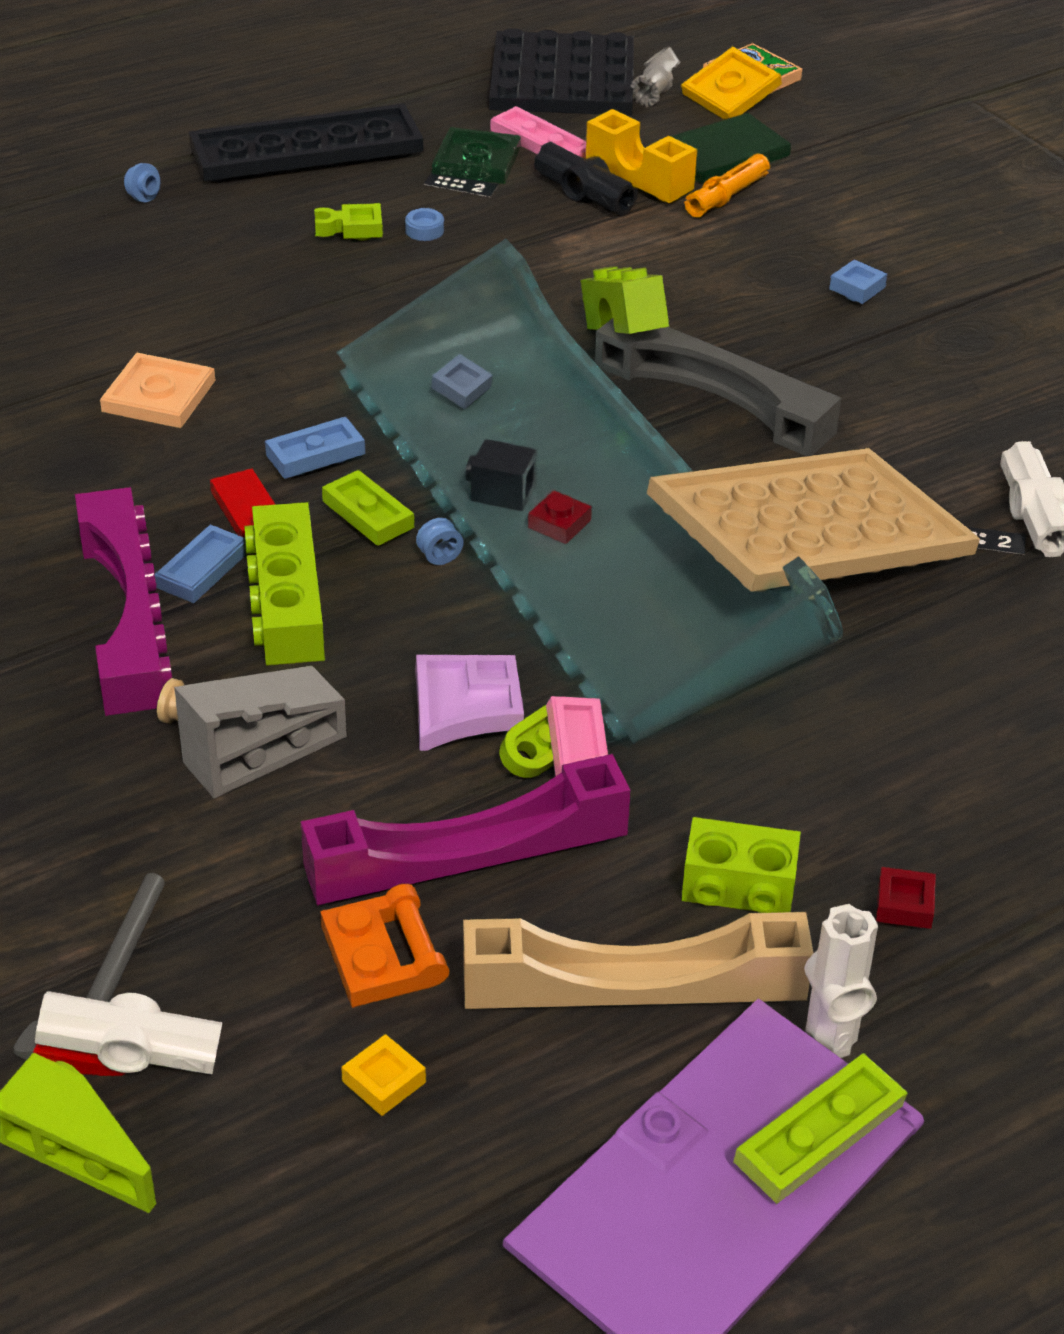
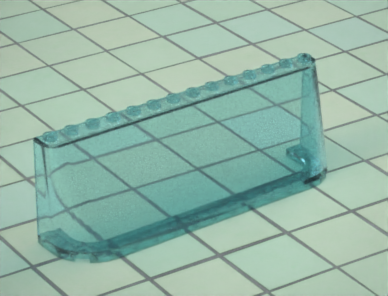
[336,239,843,744]

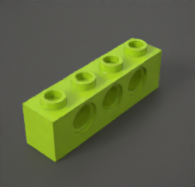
[244,502,325,666]

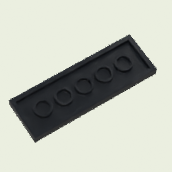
[189,103,424,182]

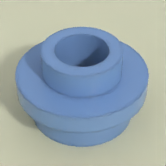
[124,163,160,202]

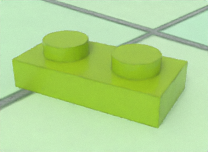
[322,470,414,546]

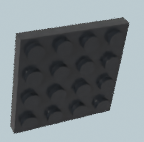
[489,28,634,116]

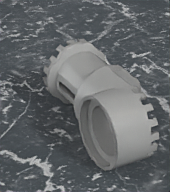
[631,46,681,107]

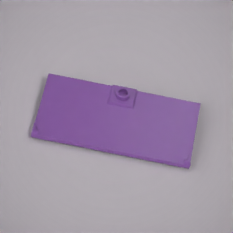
[503,998,924,1334]

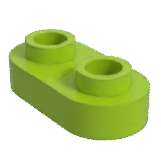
[499,705,554,778]

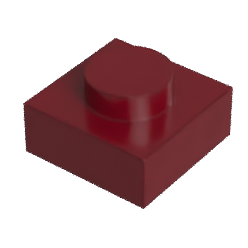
[528,490,592,544]
[876,867,936,929]

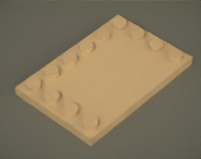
[647,448,980,592]

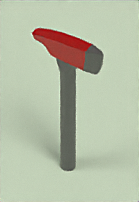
[14,873,165,1076]

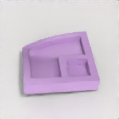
[415,655,524,751]

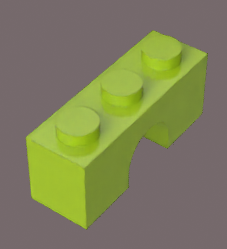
[580,266,669,334]

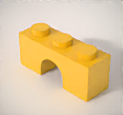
[586,109,697,203]

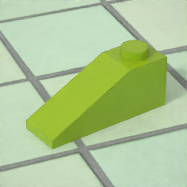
[0,1053,156,1213]

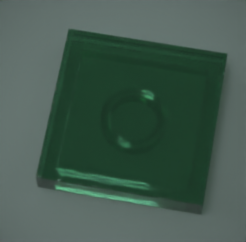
[432,127,521,184]

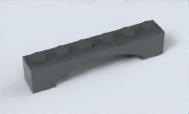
[595,318,841,456]

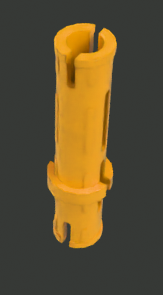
[685,154,770,217]

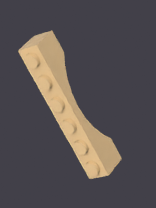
[463,912,813,1009]

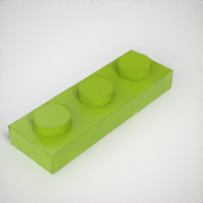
[733,1053,908,1204]

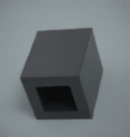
[465,439,537,511]

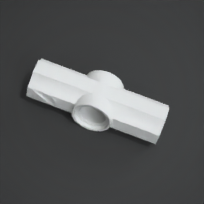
[1000,441,1064,557]
[804,904,878,1058]
[35,991,222,1074]

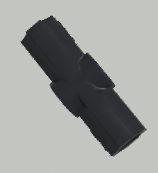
[534,141,638,216]

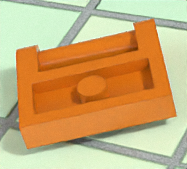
[320,884,450,1008]

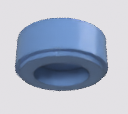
[405,208,444,241]

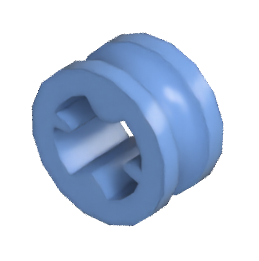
[416,518,463,565]

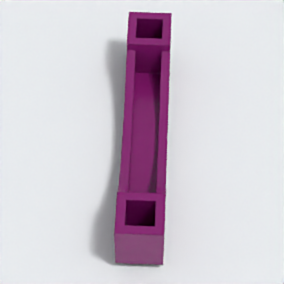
[75,487,172,716]
[301,754,630,905]

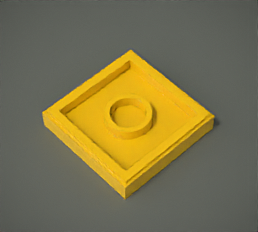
[681,47,782,123]

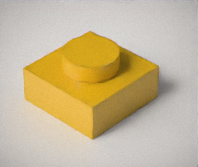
[341,1034,426,1116]

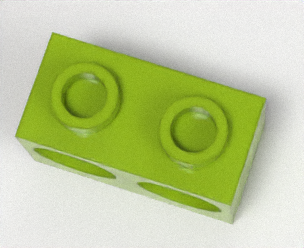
[682,817,801,913]

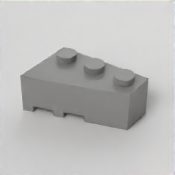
[174,666,347,798]

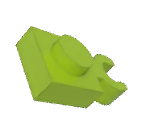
[314,203,383,241]

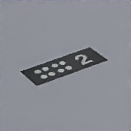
[423,172,499,197]
[967,527,1026,555]

